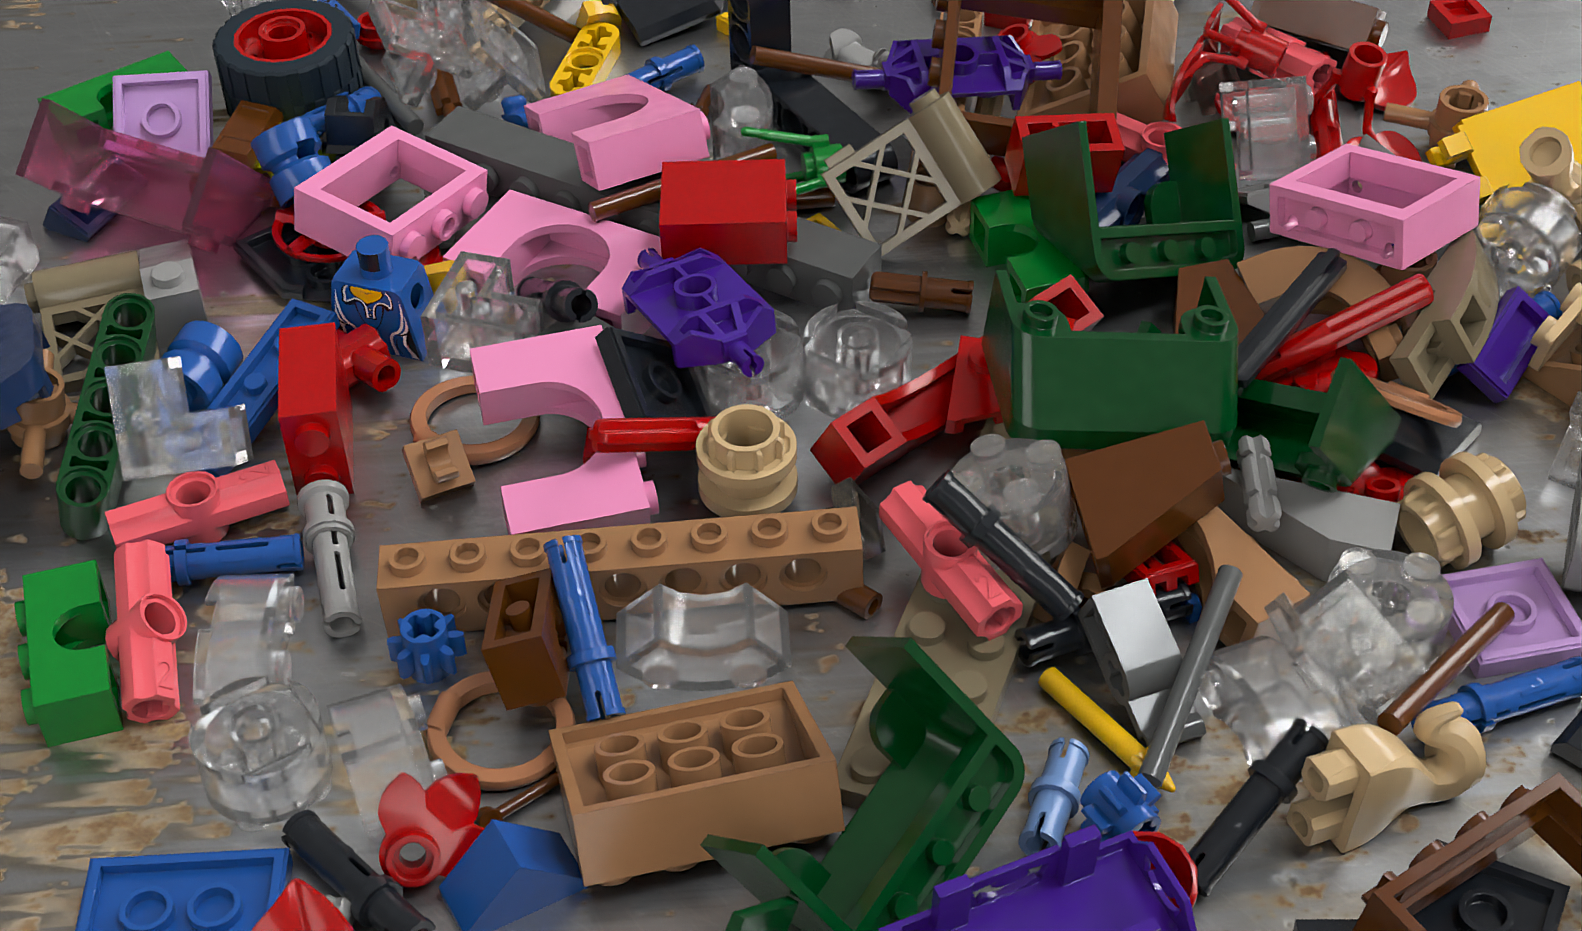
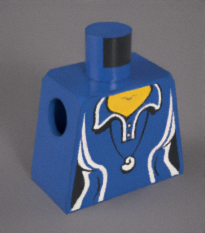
[331,235,445,361]

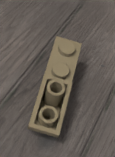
[1389,229,1499,400]

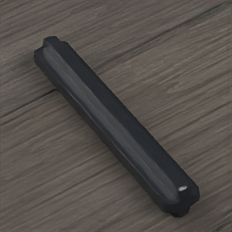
[1238,248,1347,389]

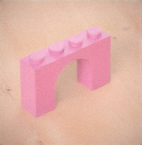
[524,75,711,191]
[443,190,662,335]
[469,325,659,535]

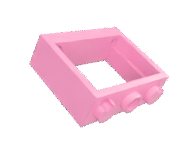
[294,126,489,260]
[1269,143,1480,270]

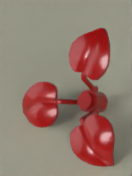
[1162,0,1289,122]
[1214,42,1422,162]

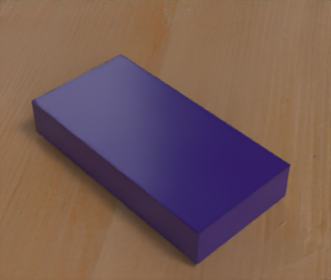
[1457,286,1550,403]

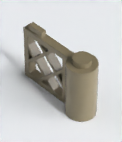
[820,88,1002,256]
[24,250,161,394]

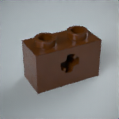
[481,568,571,711]

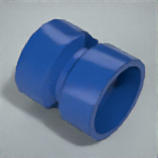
[250,117,332,209]
[145,320,243,423]

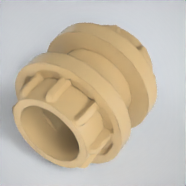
[696,404,798,517]
[1397,451,1526,570]

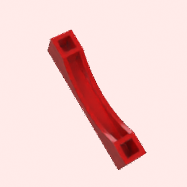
[810,274,1104,494]

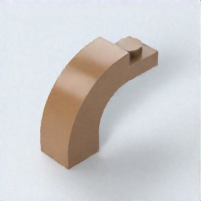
[1236,246,1403,382]

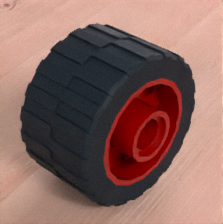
[212,0,365,123]

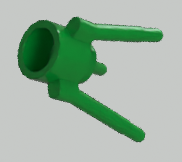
[741,127,846,196]

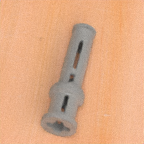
[297,479,362,638]

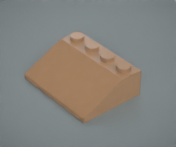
[1017,0,1179,125]
[548,680,845,887]

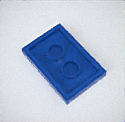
[75,848,293,931]

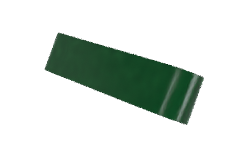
[56,293,157,540]

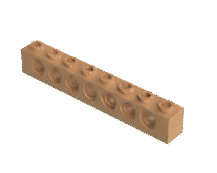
[376,506,864,638]

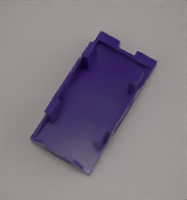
[878,824,1197,931]

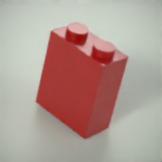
[659,159,798,265]
[278,322,354,497]

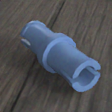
[1018,737,1090,856]

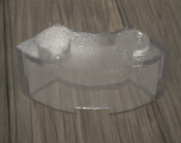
[710,64,774,161]
[193,573,304,705]
[616,583,792,691]
[1199,635,1344,783]
[326,683,447,839]

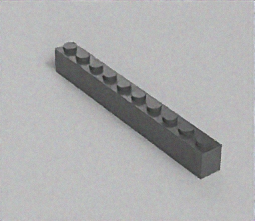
[425,106,882,319]

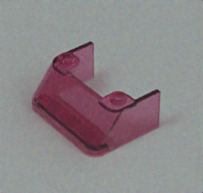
[15,98,275,254]

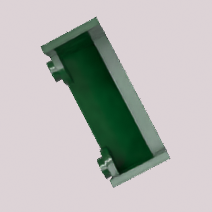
[1022,118,1245,283]
[981,270,1238,450]
[1137,320,1401,493]
[700,636,1025,931]

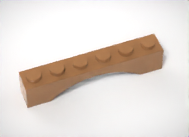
[1022,445,1311,662]

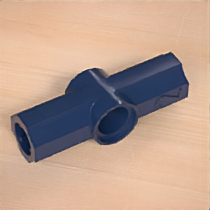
[1095,148,1170,227]

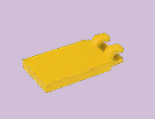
[1425,80,1582,215]

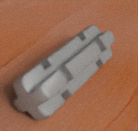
[1236,435,1282,533]

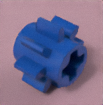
[387,608,467,685]
[1079,770,1162,842]

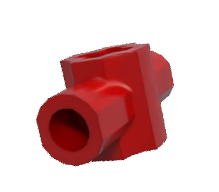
[337,323,401,392]

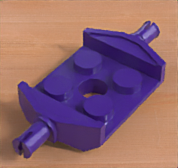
[852,35,1062,114]
[622,248,776,377]

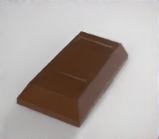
[204,100,284,174]

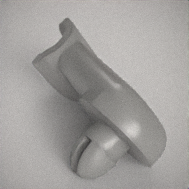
[824,28,889,89]

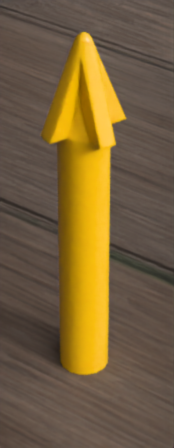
[1038,667,1176,793]

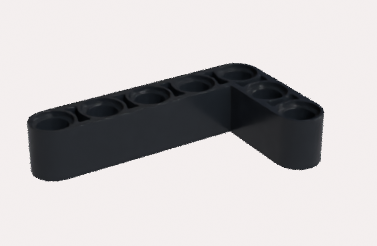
[728,0,898,194]

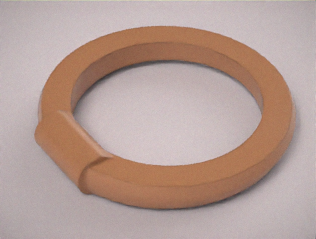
[1331,369,1462,428]
[409,376,540,465]
[422,671,576,791]

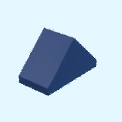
[439,819,589,931]

